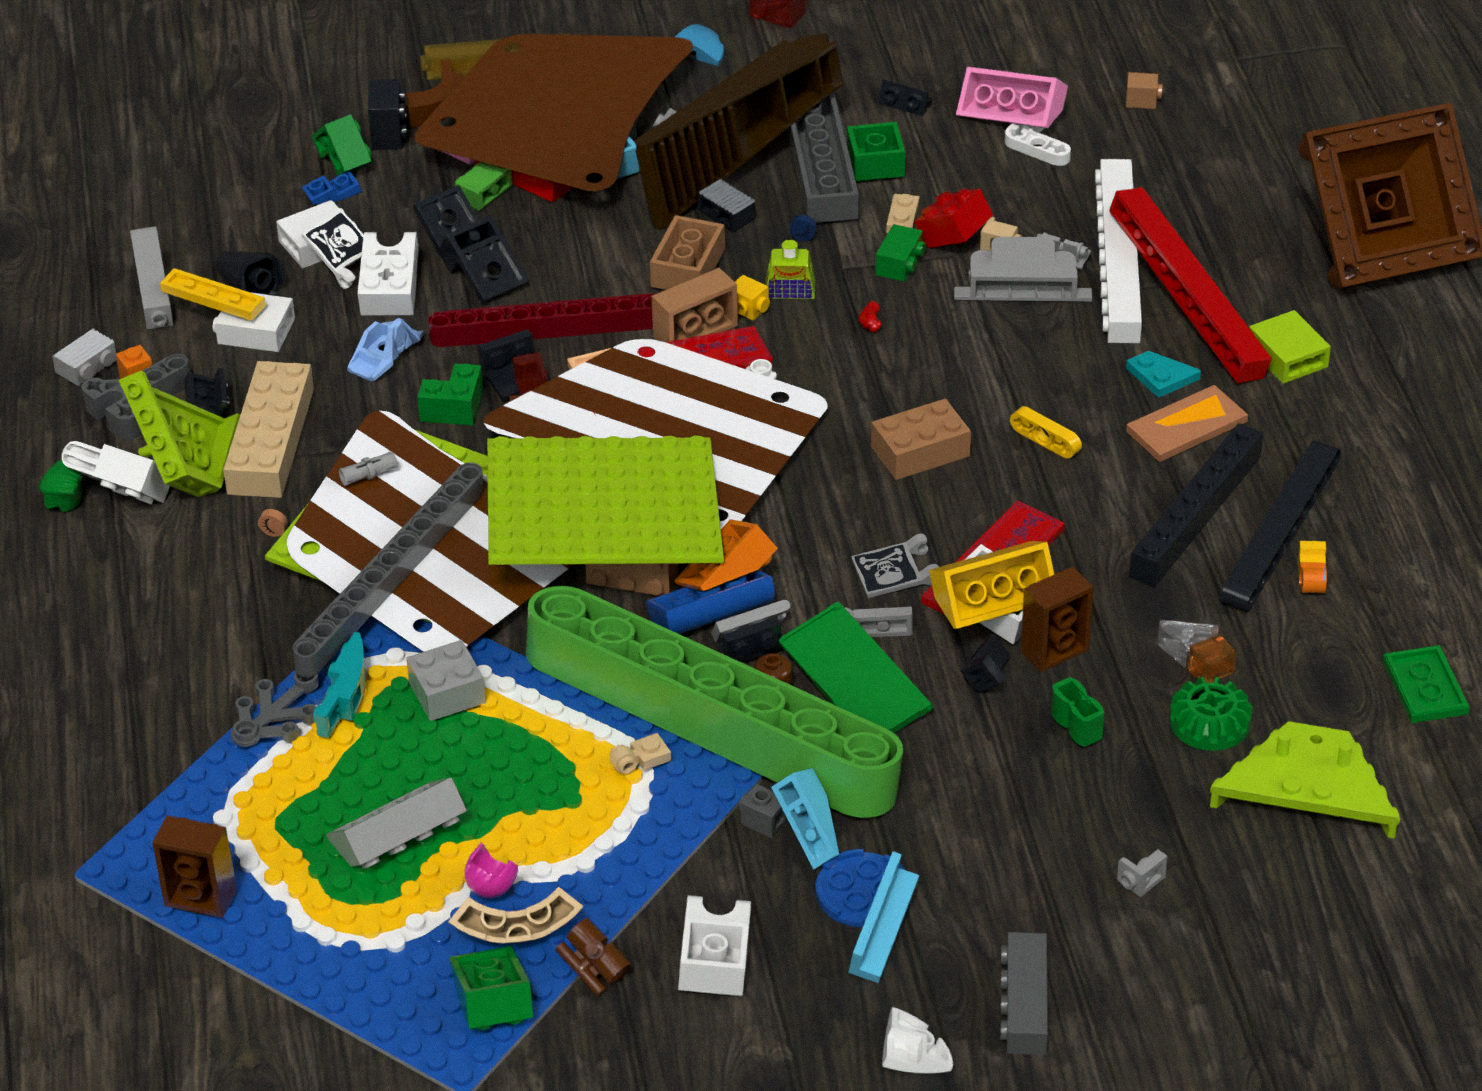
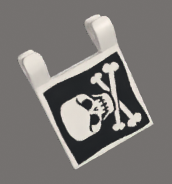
[302,210,364,289]

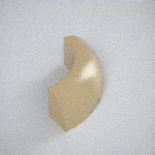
[448,887,583,943]

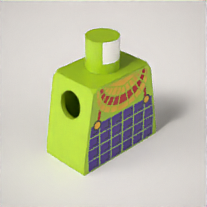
[765,240,815,299]

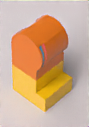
[1297,541,1327,594]

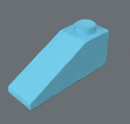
[771,768,839,869]

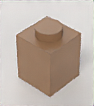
[1126,72,1162,109]

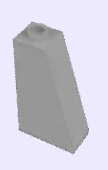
[130,226,173,329]

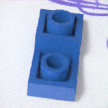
[302,171,362,204]

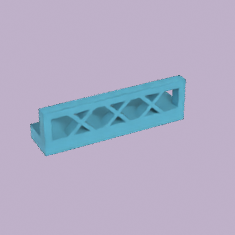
[848,852,919,983]

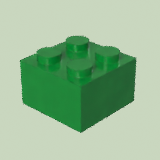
[847,122,905,181]

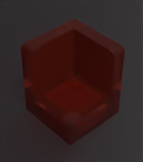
[513,352,547,396]

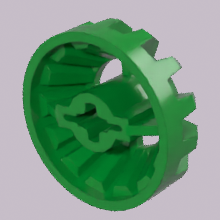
[1169,677,1252,751]

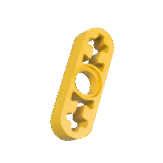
[1010,406,1082,459]

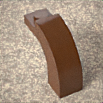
[406,59,463,128]

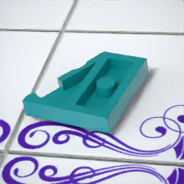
[1126,351,1201,398]

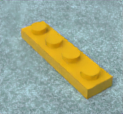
[160,268,266,321]

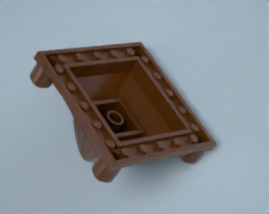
[1298,102,1482,289]

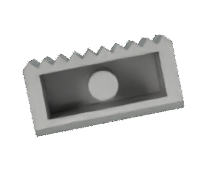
[52,328,117,386]

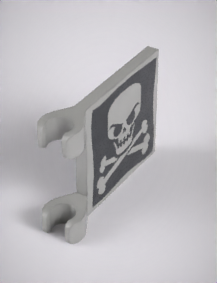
[851,534,939,598]

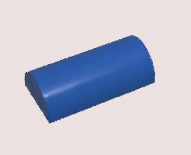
[646,570,775,634]

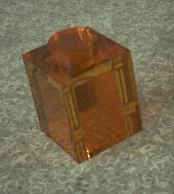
[1187,634,1237,683]

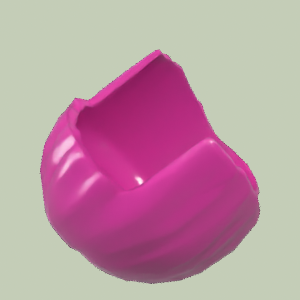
[464,843,518,899]

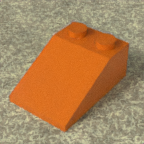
[674,519,778,591]

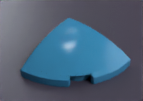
[675,24,724,66]

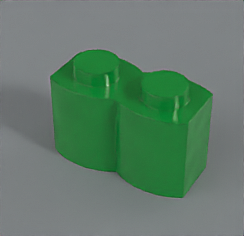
[1051,677,1104,747]

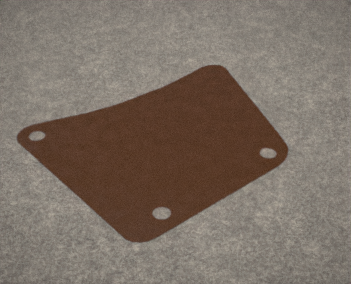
[415,34,693,191]

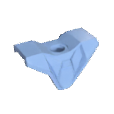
[347,318,424,382]

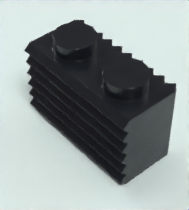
[697,179,755,232]

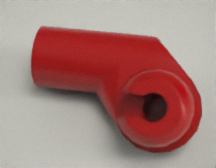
[858,301,882,333]

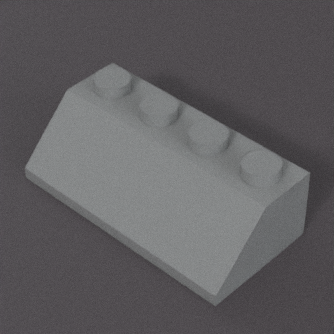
[326,777,467,869]

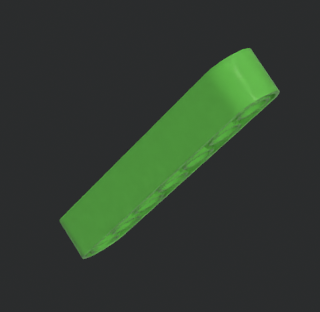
[525,586,903,818]

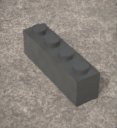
[1000,932,1047,1055]

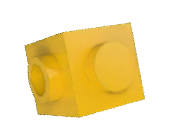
[735,275,770,320]

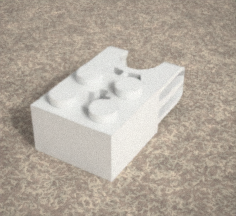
[358,232,418,315]
[62,441,170,504]
[678,895,751,996]

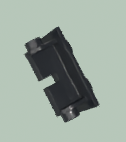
[878,79,932,116]

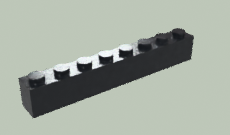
[1129,423,1263,588]

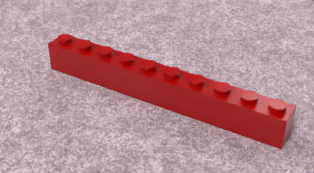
[1109,187,1272,383]

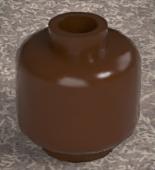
[754,653,792,685]

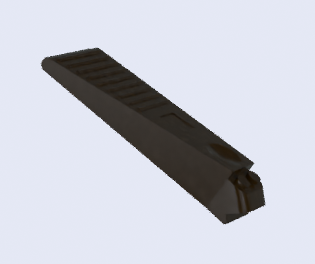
[635,33,844,229]

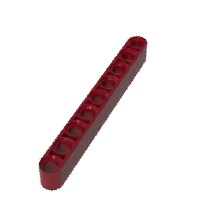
[428,293,656,347]

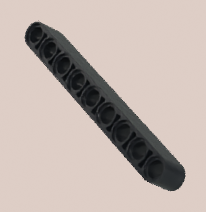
[1220,440,1341,612]

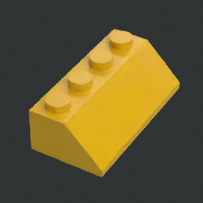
[929,541,1054,629]

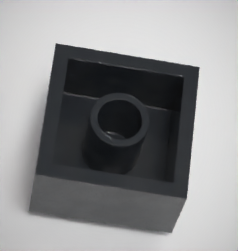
[368,79,408,150]

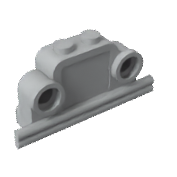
[954,237,1092,302]

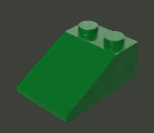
[449,946,534,1030]

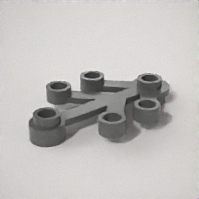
[231,672,319,747]

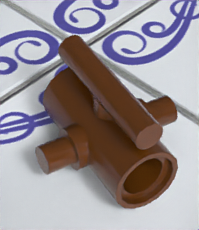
[555,917,632,997]

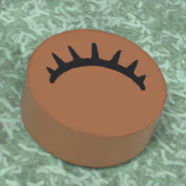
[258,509,288,537]

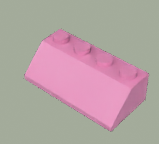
[956,67,1068,128]

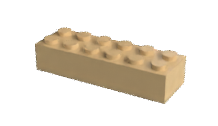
[223,361,314,498]

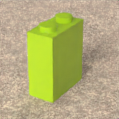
[1249,310,1331,384]

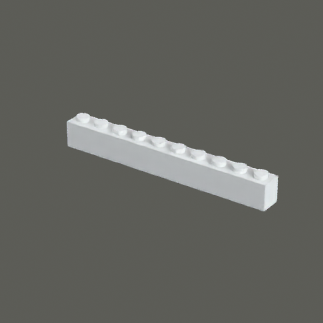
[1095,159,1142,343]

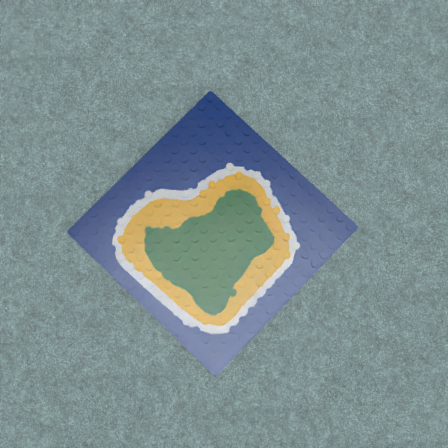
[75,615,762,1091]

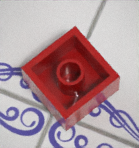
[914,188,993,248]

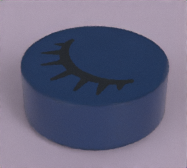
[790,215,817,241]

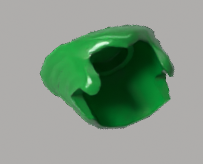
[38,459,84,513]

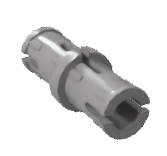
[339,451,398,486]

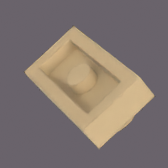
[886,194,919,233]

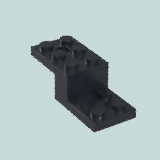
[413,185,529,305]

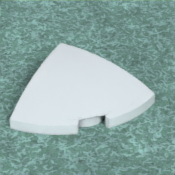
[882,1007,953,1073]

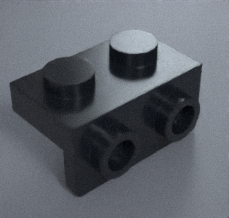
[184,367,230,417]
[717,617,781,663]

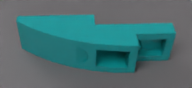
[313,632,366,738]

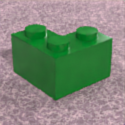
[311,115,372,176]
[417,363,483,426]

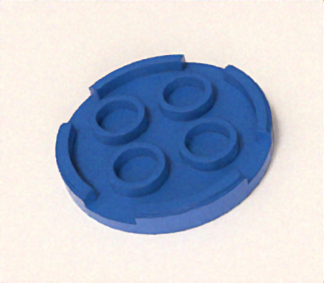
[816,849,905,927]

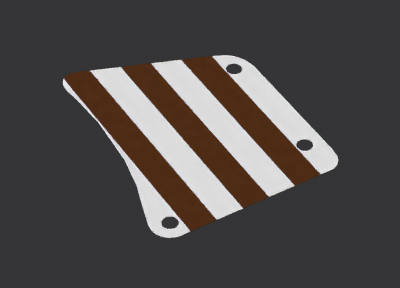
[483,339,827,529]
[287,411,574,652]

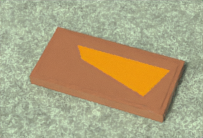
[1126,385,1248,462]

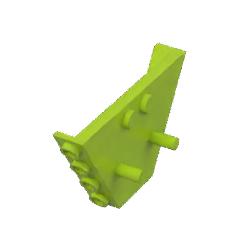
[119,371,241,497]
[1210,721,1400,839]

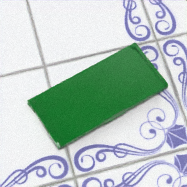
[778,601,933,733]

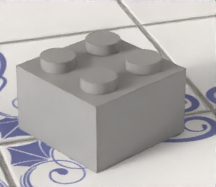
[406,640,486,721]

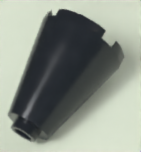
[216,250,284,296]

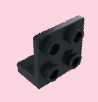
[479,329,551,401]

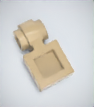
[610,733,671,774]

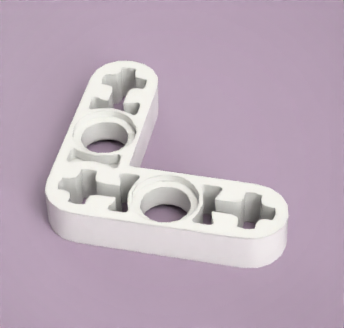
[1005,123,1071,166]

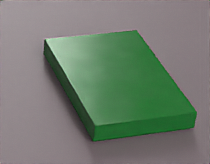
[1382,645,1470,723]

